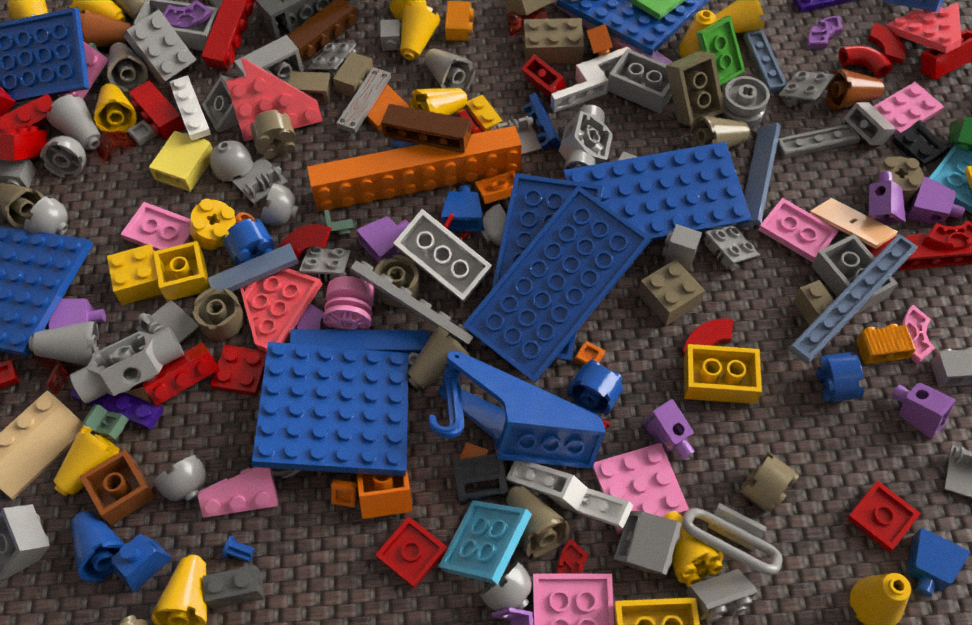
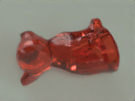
[507,8,548,36]

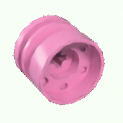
[323,276,375,330]

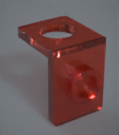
[96,131,136,162]
[33,355,70,394]

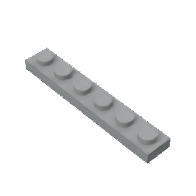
[350,261,473,346]

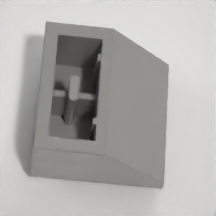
[614,511,682,575]
[686,569,758,623]

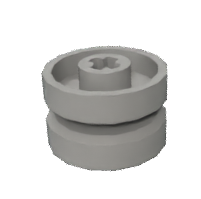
[720,76,770,128]

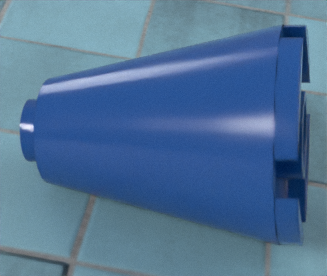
[71,511,125,583]

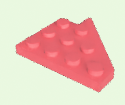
[886,2,962,53]
[226,58,323,142]
[240,268,323,352]

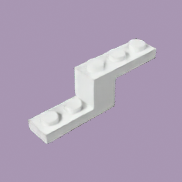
[550,46,631,113]
[169,75,211,141]
[506,461,633,529]

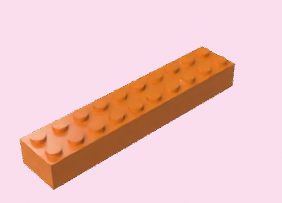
[307,126,522,212]

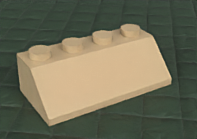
[0,390,84,500]

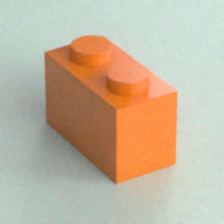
[587,24,613,56]

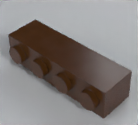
[287,0,358,62]
[381,104,471,153]

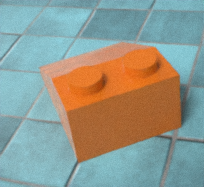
[357,471,412,519]

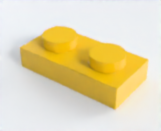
[466,94,503,132]

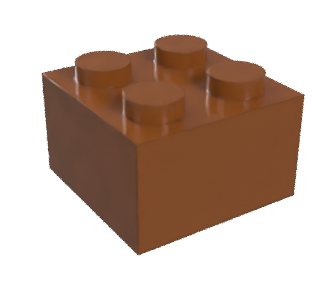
[80,449,156,525]

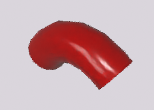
[838,45,893,78]

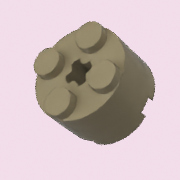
[250,110,296,159]
[872,157,924,204]
[374,255,421,308]
[193,288,245,342]
[740,452,799,512]

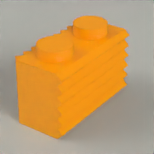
[445,1,474,42]
[856,324,916,364]

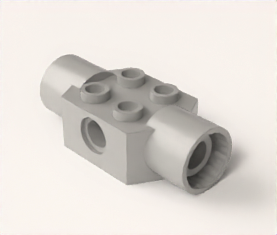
[559,105,613,171]
[70,326,184,404]

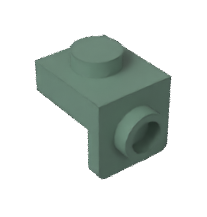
[321,210,354,235]
[83,404,129,440]

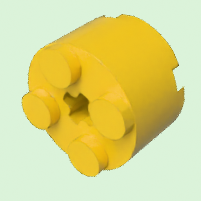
[189,199,236,250]

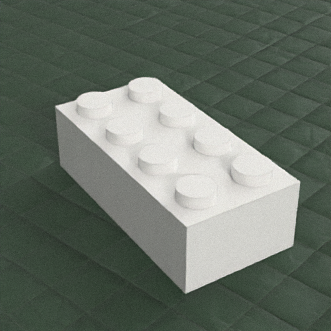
[393,209,492,303]

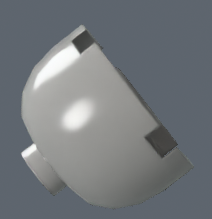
[40,136,86,177]
[210,140,253,181]
[260,183,298,227]
[24,196,68,235]
[481,203,507,247]
[153,455,206,502]
[480,561,532,611]

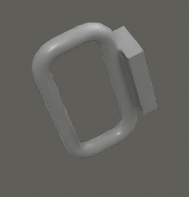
[682,503,782,575]

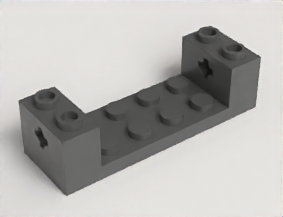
[255,0,361,41]

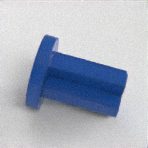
[222,535,255,563]

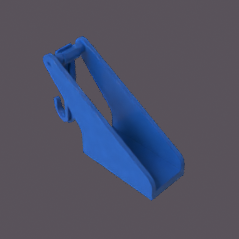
[429,351,606,469]

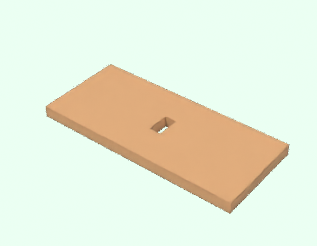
[810,198,898,249]

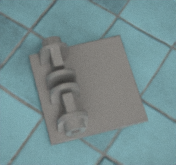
[308,43,357,79]
[779,71,835,107]
[491,116,542,155]
[232,157,288,204]
[703,226,760,271]
[299,247,351,282]
[135,300,199,343]
[944,445,972,498]

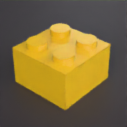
[153,241,211,302]
[107,244,162,305]

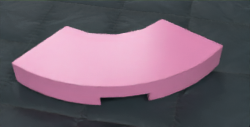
[901,305,935,365]

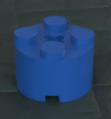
[222,219,274,265]
[816,352,864,403]
[567,360,623,417]

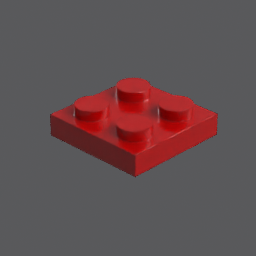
[210,345,267,396]
[846,480,921,553]
[375,516,448,589]

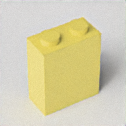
[149,131,213,192]

